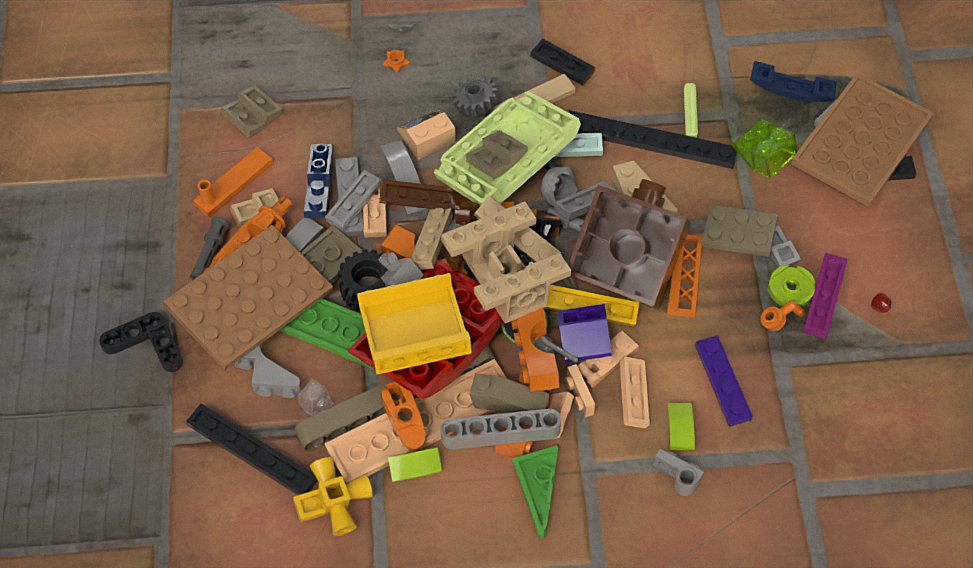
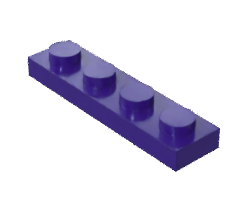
[695,335,753,427]

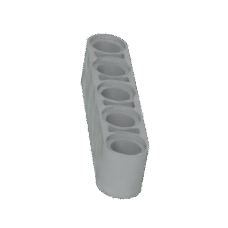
[441,409,561,450]

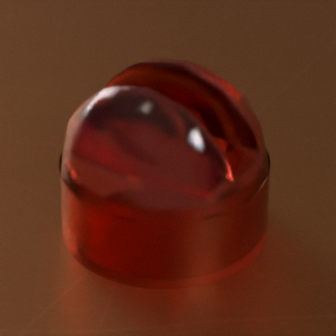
[871,293,892,313]

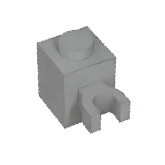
[378,252,424,287]

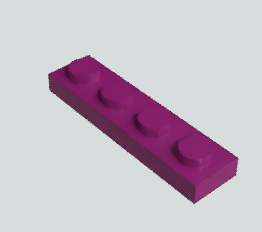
[803,253,848,340]

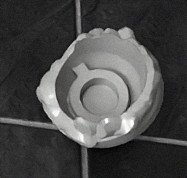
[540,166,579,207]

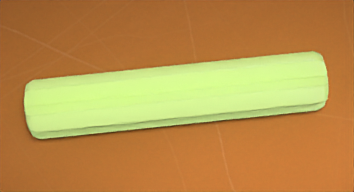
[684,83,698,138]

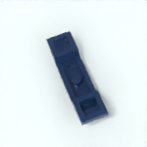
[750,61,837,102]

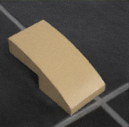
[230,188,279,227]

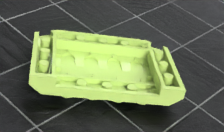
[434,91,581,206]

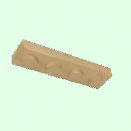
[474,196,561,263]
[411,208,453,269]

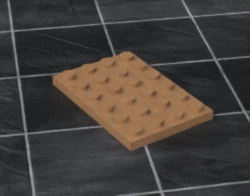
[791,73,934,207]
[163,225,333,371]

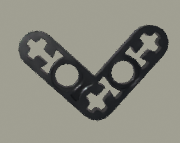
[99,312,183,372]

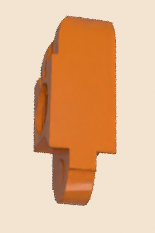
[381,382,426,451]

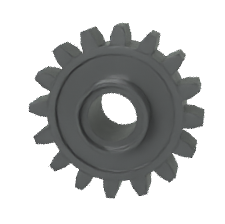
[452,75,500,117]

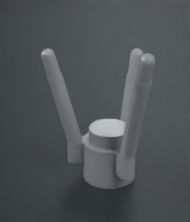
[533,335,586,362]

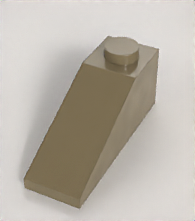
[469,373,550,413]

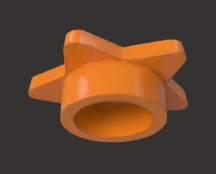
[383,50,410,73]

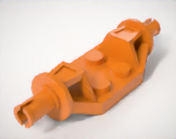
[204,196,293,272]

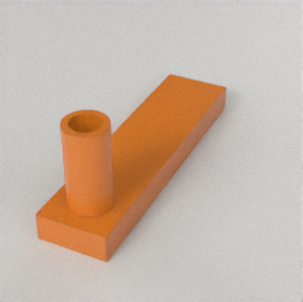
[193,147,273,218]

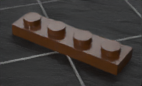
[379,179,469,212]

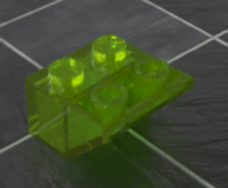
[732,119,798,178]

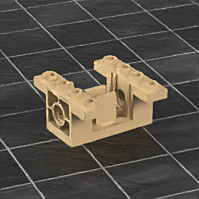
[441,202,571,323]

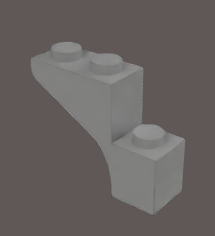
[235,343,302,398]

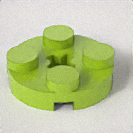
[767,265,815,307]

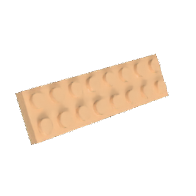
[325,359,507,484]

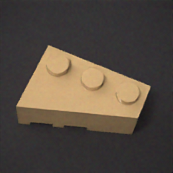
[611,161,677,213]

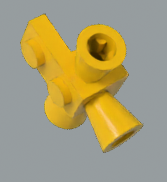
[293,457,373,536]

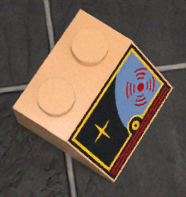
[397,110,456,160]

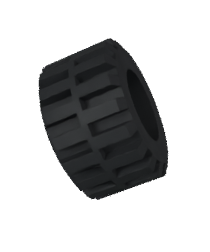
[338,249,388,311]

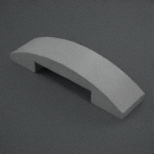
[380,140,429,217]

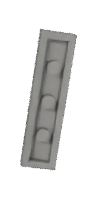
[335,157,364,237]

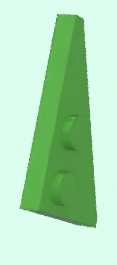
[512,445,558,539]

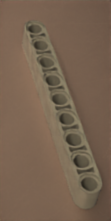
[294,345,496,451]

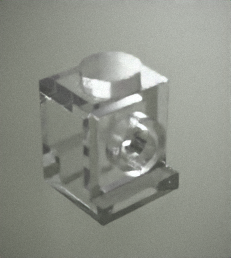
[297,378,334,416]

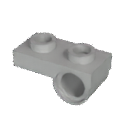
[653,449,704,496]

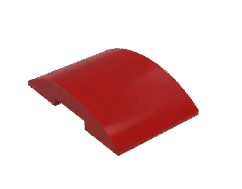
[348,260,503,399]

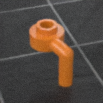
[761,300,805,332]

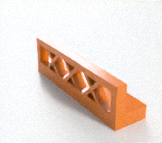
[667,235,702,318]

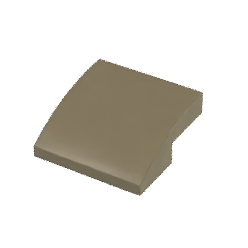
[221,85,283,138]
[466,130,528,179]

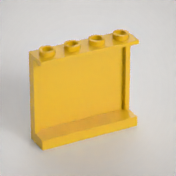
[357,273,471,375]

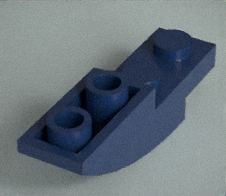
[303,144,333,218]

